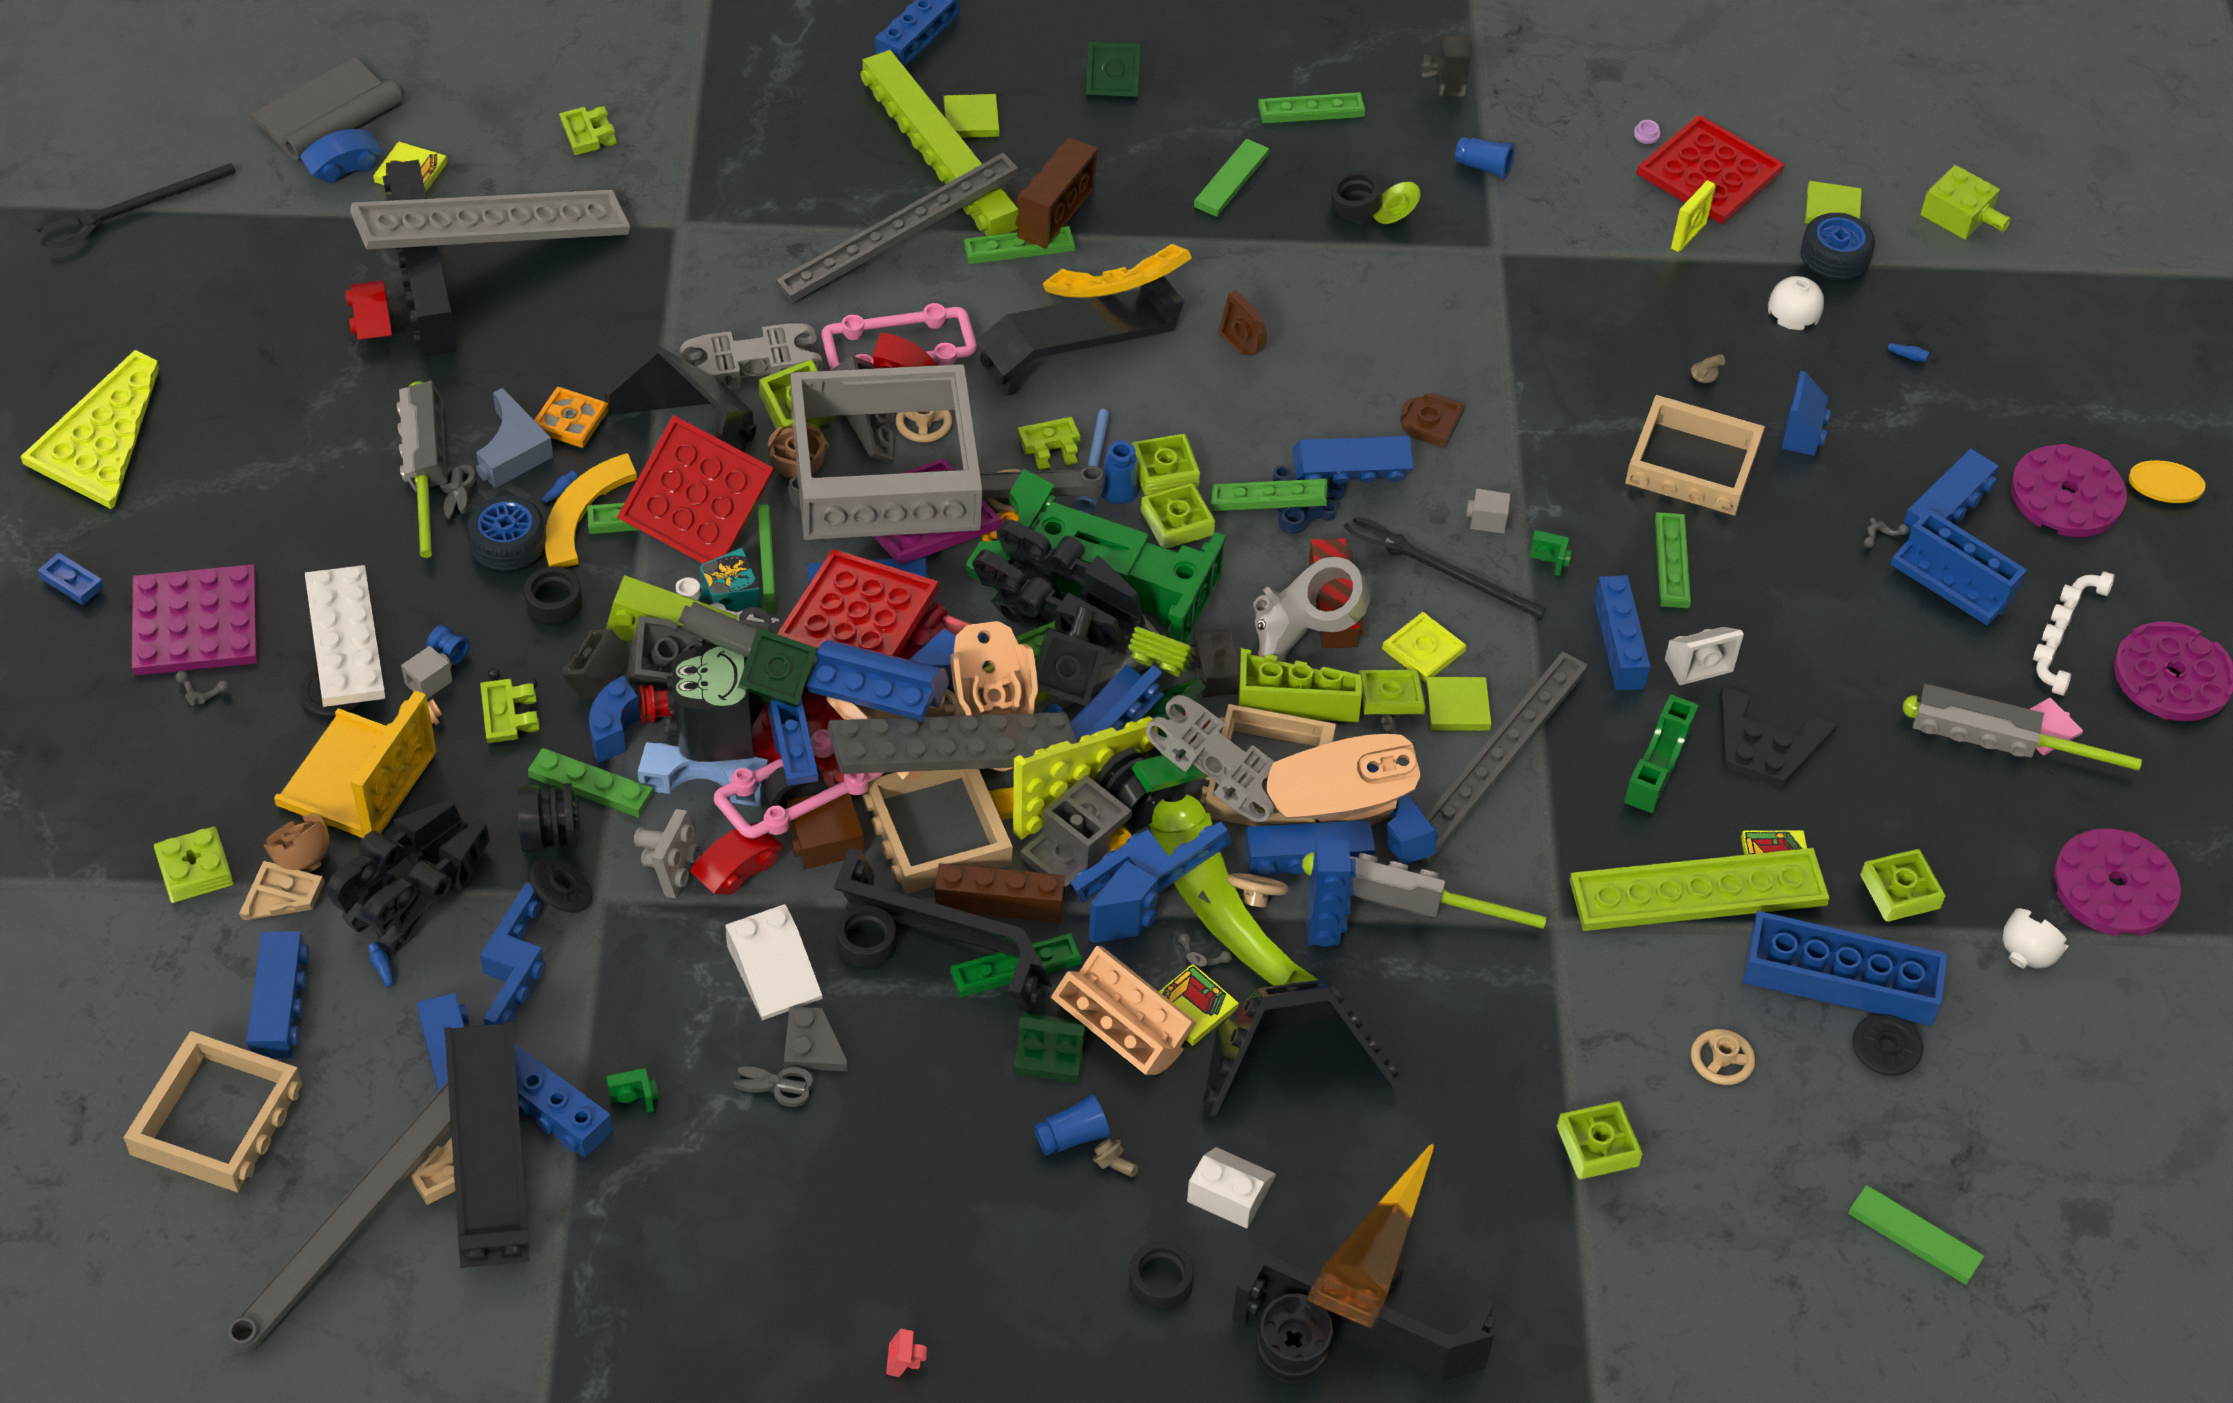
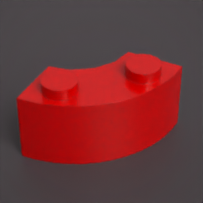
[345,280,392,340]
[872,333,937,369]
[690,823,783,895]

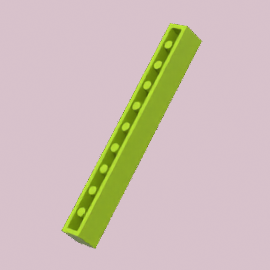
[861,50,1019,236]

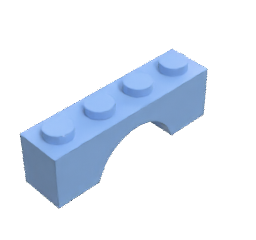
[638,742,768,807]

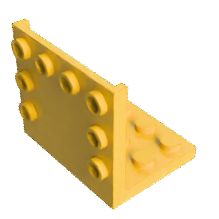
[274,690,437,838]

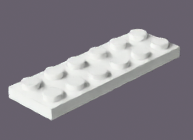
[305,565,385,707]

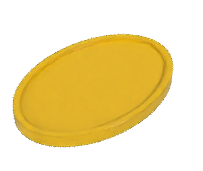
[2129,460,2205,503]

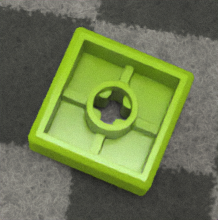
[1132,434,1200,495]
[1141,483,1216,549]
[1127,627,1196,677]
[154,826,233,903]
[1860,849,1946,922]
[1557,1101,1643,1179]

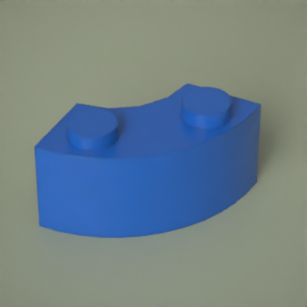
[300,129,384,184]
[589,675,640,763]

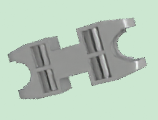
[680,323,823,390]
[1146,695,1274,822]

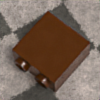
[787,793,864,869]

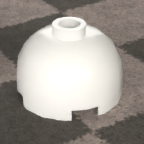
[1768,276,1824,330]
[2003,908,2069,969]

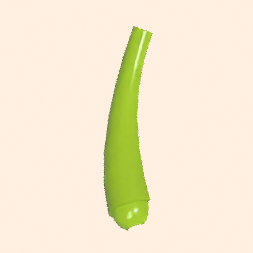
[1149,795,1318,986]

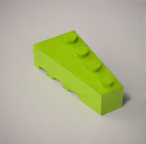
[604,575,738,645]
[1238,648,1362,722]

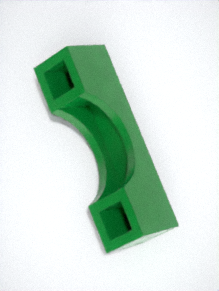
[966,469,1057,591]
[1624,694,1699,814]

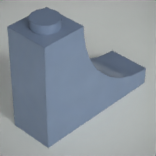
[476,388,553,488]

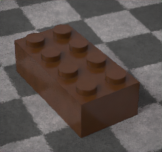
[1015,138,1098,249]

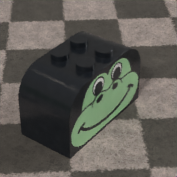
[667,645,754,762]

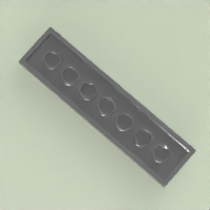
[827,712,1077,774]

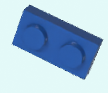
[37,553,104,605]

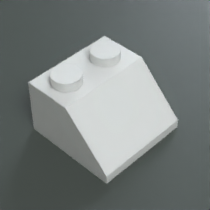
[1665,627,1744,686]
[1187,1147,1276,1229]

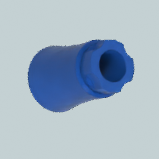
[1455,137,1515,179]
[1101,440,1139,504]
[1034,1094,1110,1155]

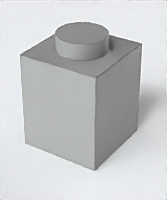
[1466,489,1510,534]
[401,646,453,699]

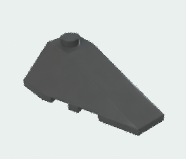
[829,356,895,463]
[627,616,715,688]

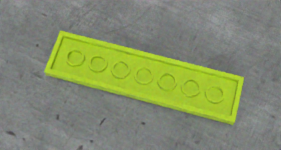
[1570,848,1830,931]

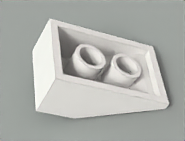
[725,904,822,1020]

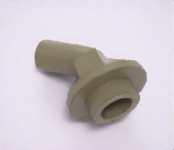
[1691,355,1725,383]
[1092,1138,1138,1177]

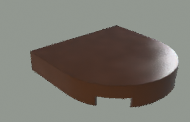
[1218,290,1267,355]
[1400,394,1465,448]

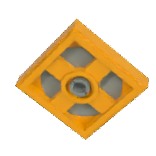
[534,386,609,448]

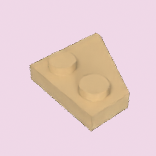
[239,861,325,920]
[411,1137,455,1205]

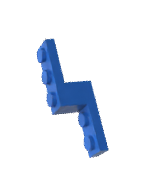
[766,698,818,786]
[1070,821,1232,903]
[480,882,546,1025]

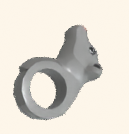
[1253,557,1370,662]

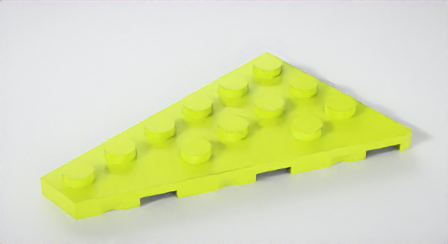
[21,350,159,509]
[1013,716,1158,840]

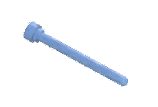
[1073,409,1109,514]

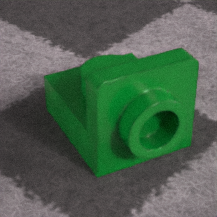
[1529,530,1572,576]
[606,1068,658,1113]

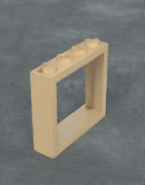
[1625,395,1765,516]
[1200,704,1336,826]
[862,769,1013,894]
[123,1031,303,1193]

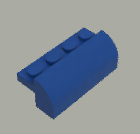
[1890,509,2027,626]
[806,639,949,721]
[1070,664,1164,743]

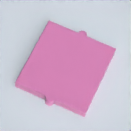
[2030,698,2083,756]

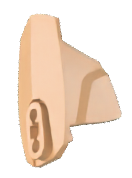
[950,621,1038,772]
[1267,734,1420,825]

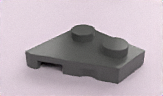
[784,1007,847,1072]

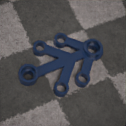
[1273,466,1345,534]

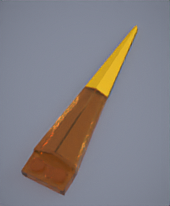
[1307,1144,1434,1329]

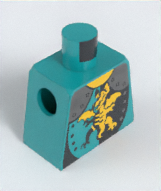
[698,548,761,612]

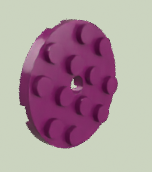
[2010,444,2127,537]
[2114,622,2233,721]
[2053,829,2181,936]

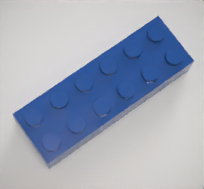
[1742,911,1947,1026]

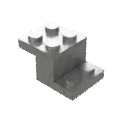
[1020,775,1132,894]

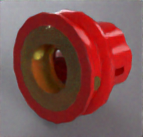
[638,684,671,724]

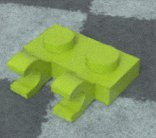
[559,106,617,156]
[1018,417,1080,471]
[480,679,540,743]

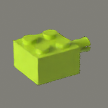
[1920,165,2011,240]
[758,359,835,450]

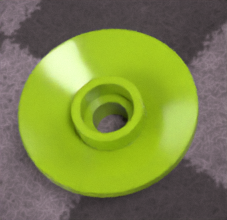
[1373,182,1421,224]

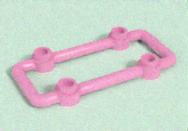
[821,303,977,370]
[714,729,883,838]

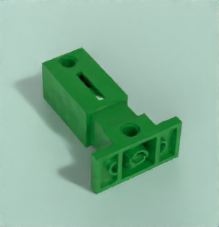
[1035,501,1226,644]

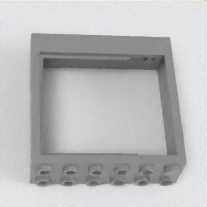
[791,364,982,540]

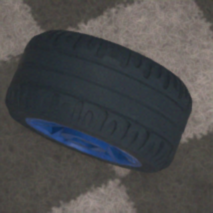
[1801,213,1875,281]
[467,496,546,572]

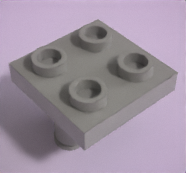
[634,809,701,899]

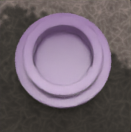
[1634,120,1660,144]

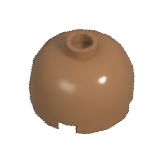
[768,424,826,479]
[264,814,330,873]

